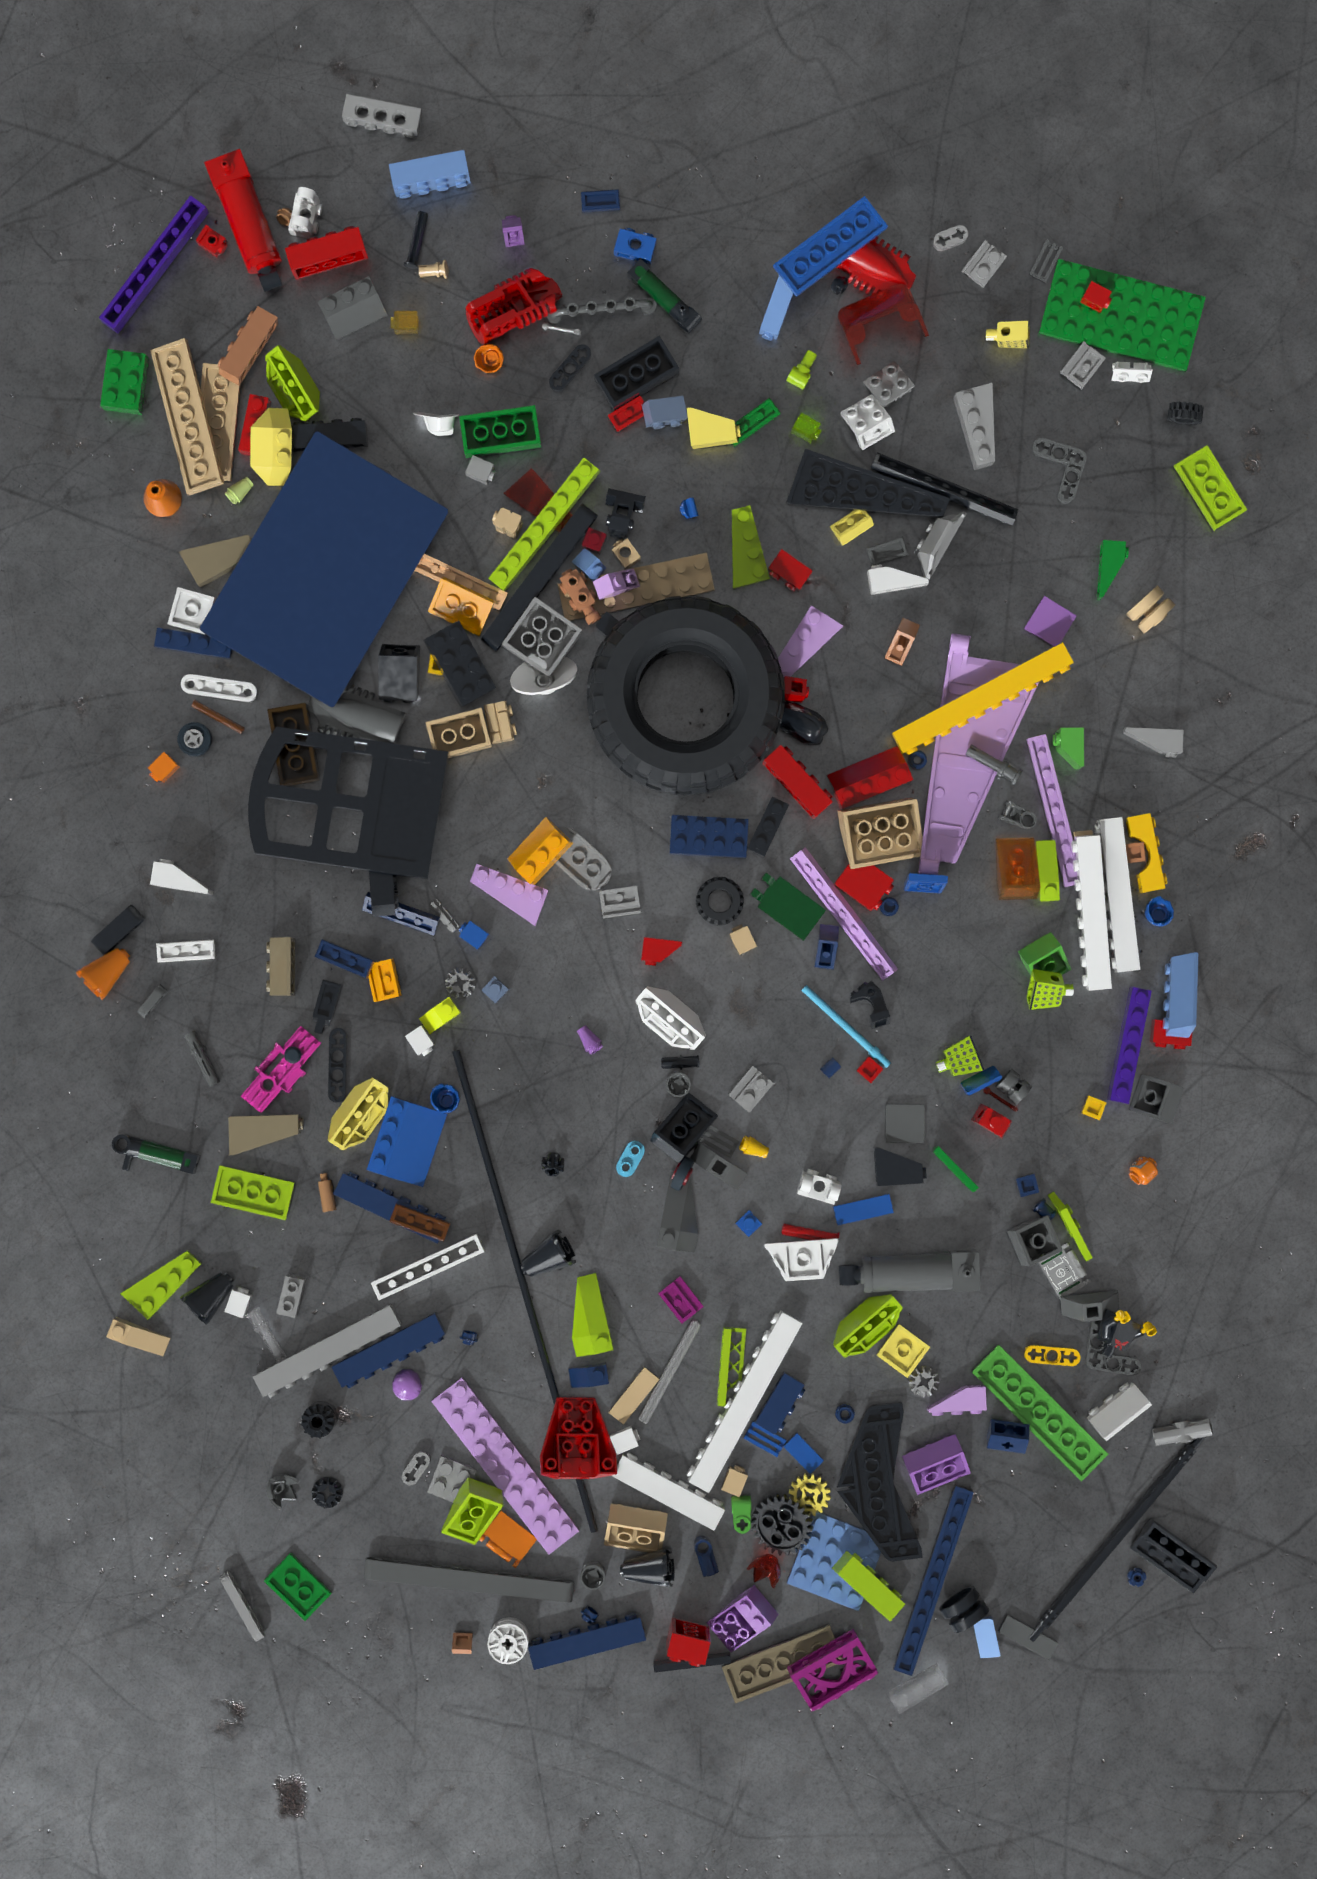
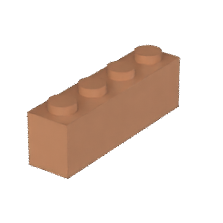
[218,306,278,386]

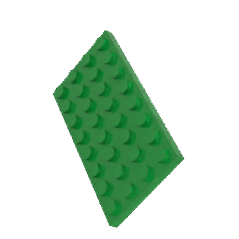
[1038,259,1206,372]

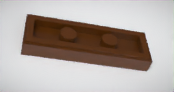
[389,1203,451,1242]

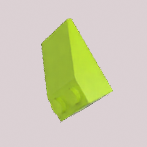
[441,1477,504,1545]

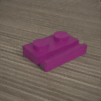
[658,1276,704,1324]

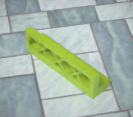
[717,1327,746,1406]

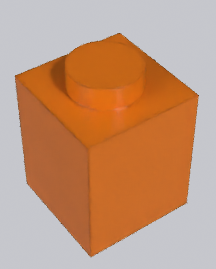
[148,752,180,783]

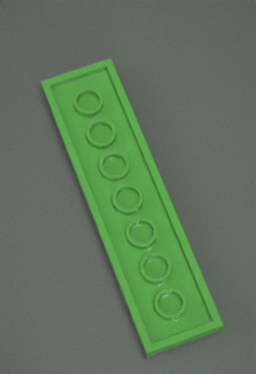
[971,1344,1108,1482]

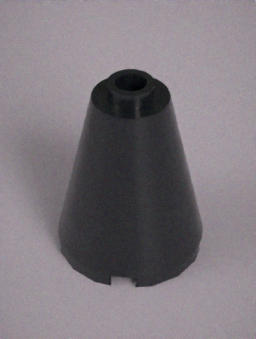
[521,1230,576,1277]
[180,1272,234,1325]
[620,1548,675,1587]

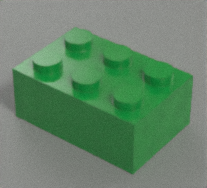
[100,349,149,415]

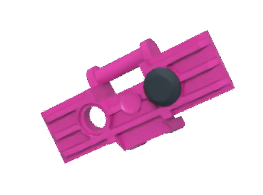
[241,1026,321,1113]

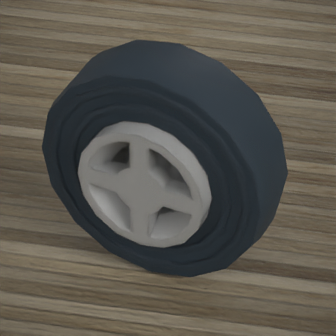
[177,722,212,757]

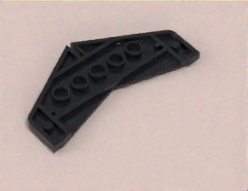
[836,1402,923,1562]

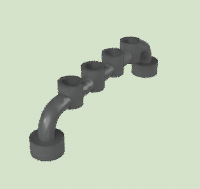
[547,297,657,324]

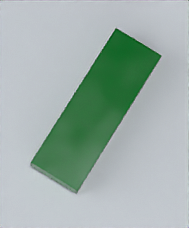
[732,398,781,447]
[932,1146,979,1192]

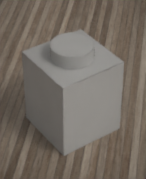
[465,456,496,485]

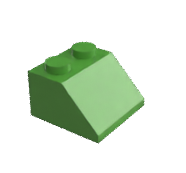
[1052,728,1084,769]
[1018,932,1071,976]

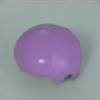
[392,1369,422,1400]

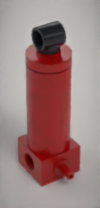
[204,149,282,292]

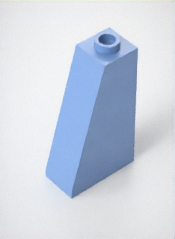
[759,275,794,341]

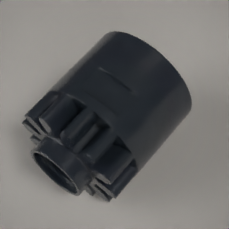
[301,1401,337,1439]

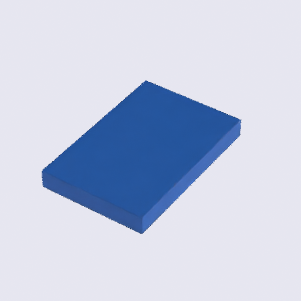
[904,873,948,894]

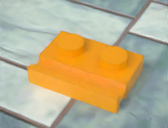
[368,959,402,1002]

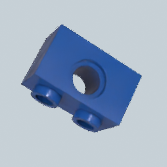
[614,228,657,265]

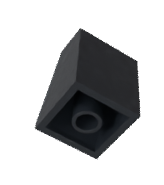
[378,644,420,703]

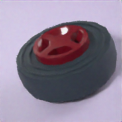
[670,1157,694,1191]

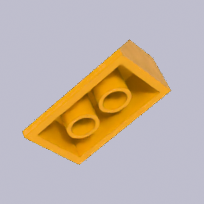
[507,817,573,885]

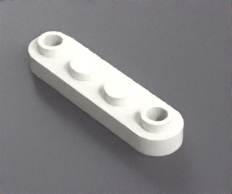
[181,674,258,702]

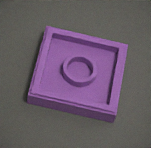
[1024,596,1077,647]

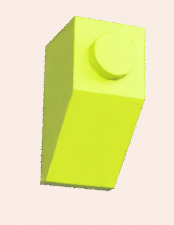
[419,997,461,1034]

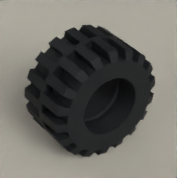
[696,877,744,925]

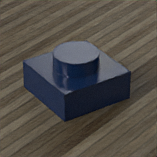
[1015,1174,1039,1197]

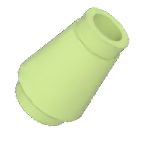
[225,477,254,504]

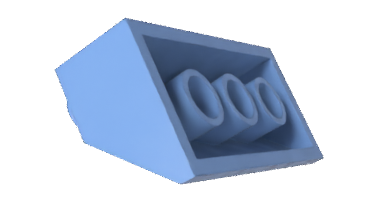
[1163,952,1198,1038]

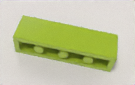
[831,1551,905,1622]

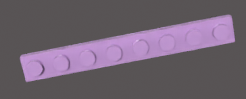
[1026,734,1077,887]
[790,847,898,981]

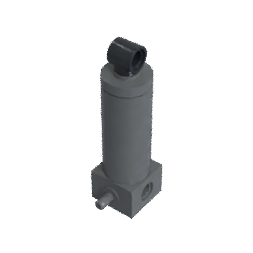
[839,1249,981,1293]

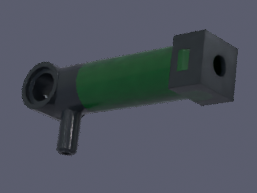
[627,259,703,334]
[112,1134,201,1174]

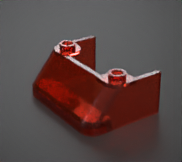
[838,284,929,365]

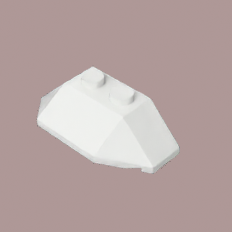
[635,986,706,1050]

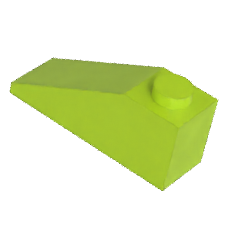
[1036,840,1060,901]

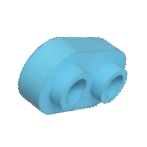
[616,1141,645,1177]

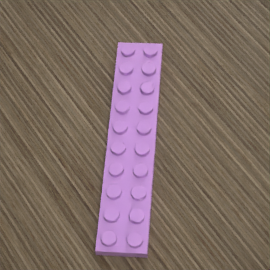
[431,1377,579,1554]

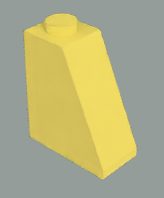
[687,407,741,449]

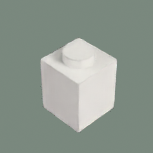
[405,1025,435,1056]
[224,1287,252,1318]
[610,1426,641,1455]

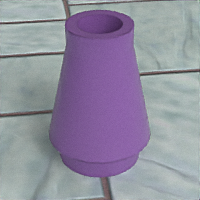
[577,1025,603,1055]

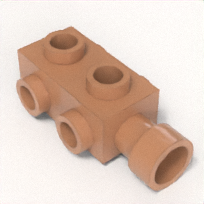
[559,569,602,625]

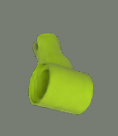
[786,350,817,390]

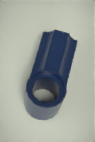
[694,1536,719,1577]

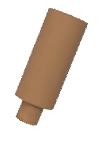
[318,1173,337,1212]

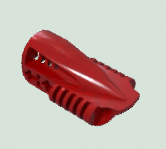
[836,236,916,303]
[465,268,563,345]

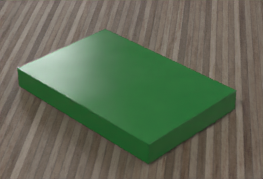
[264,1552,332,1621]

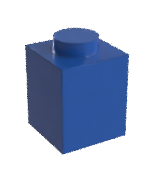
[459,921,490,950]

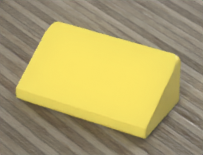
[830,510,874,545]

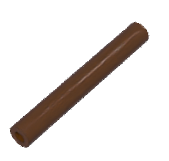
[191,700,245,734]

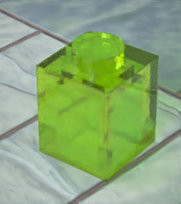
[791,412,822,444]

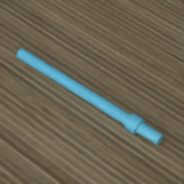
[801,985,891,1068]

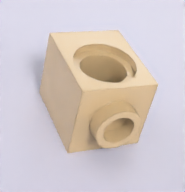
[612,538,641,570]
[729,924,757,955]
[721,1465,748,1497]

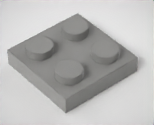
[427,1455,477,1502]

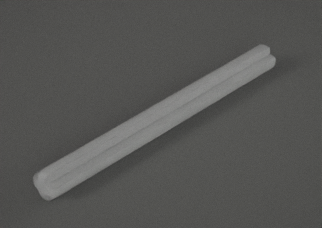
[639,1319,701,1424]

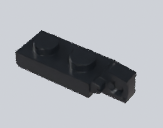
[312,980,342,1034]

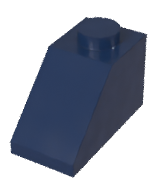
[815,924,839,970]
[568,1362,609,1388]

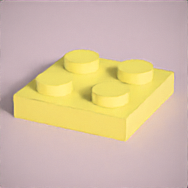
[876,1324,930,1378]

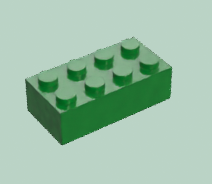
[459,405,541,458]

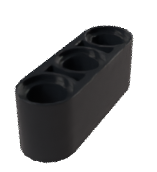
[91,905,145,955]

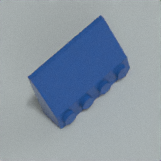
[367,1096,447,1187]

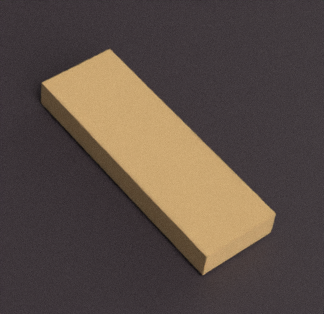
[608,1367,660,1425]

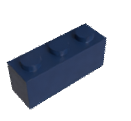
[755,1371,805,1435]

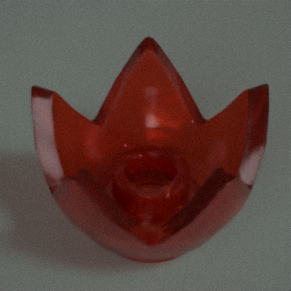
[747,1554,781,1588]

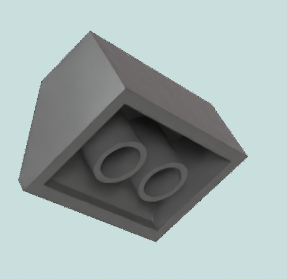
[317,276,388,341]

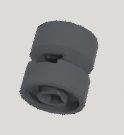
[996,1069,1032,1105]
[666,1072,691,1097]
[580,1560,606,1590]

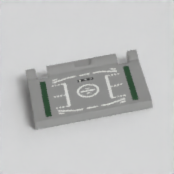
[1039,1242,1092,1299]

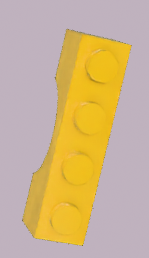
[1125,813,1167,894]

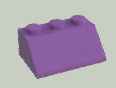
[902,1434,971,1495]

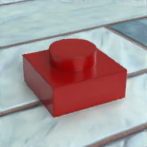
[856,1056,883,1083]

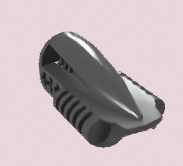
[308,683,407,745]

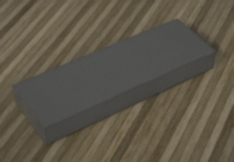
[998,1614,1059,1660]

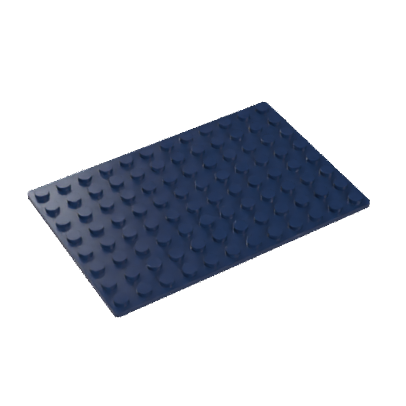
[200,432,448,707]

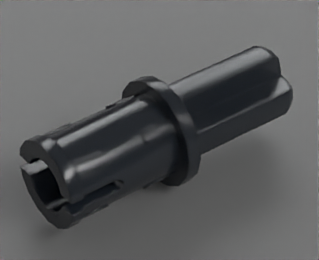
[661,1055,699,1070]

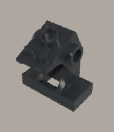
[605,488,646,540]
[850,981,890,1030]

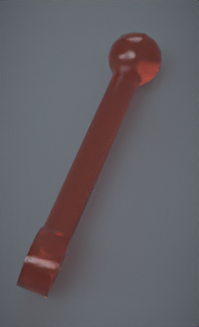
[983,1087,1018,1112]

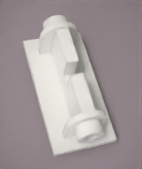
[1111,361,1153,383]

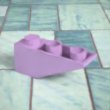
[927,1385,987,1416]

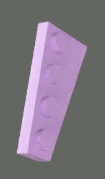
[778,606,843,677]
[470,864,549,926]

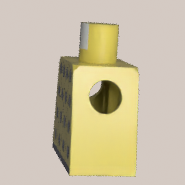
[986,321,1030,348]

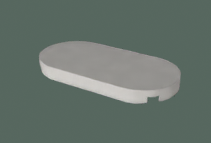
[555,827,612,890]

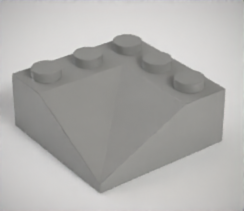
[502,597,583,677]

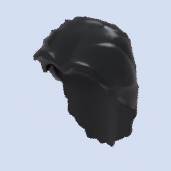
[780,701,828,745]

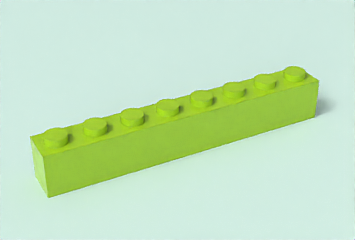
[488,458,601,591]

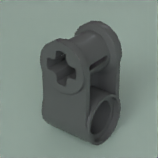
[998,800,1037,830]

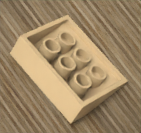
[837,797,923,869]

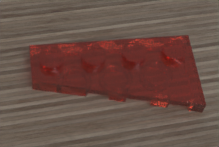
[503,468,573,533]

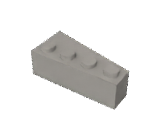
[953,383,995,470]

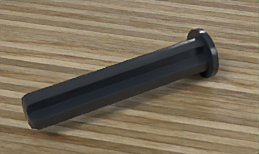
[403,211,428,269]

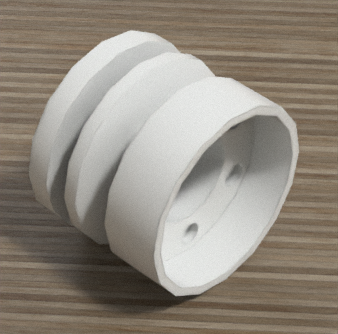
[487,1617,529,1664]

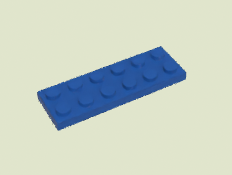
[773,196,888,297]

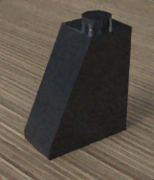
[873,1147,927,1186]

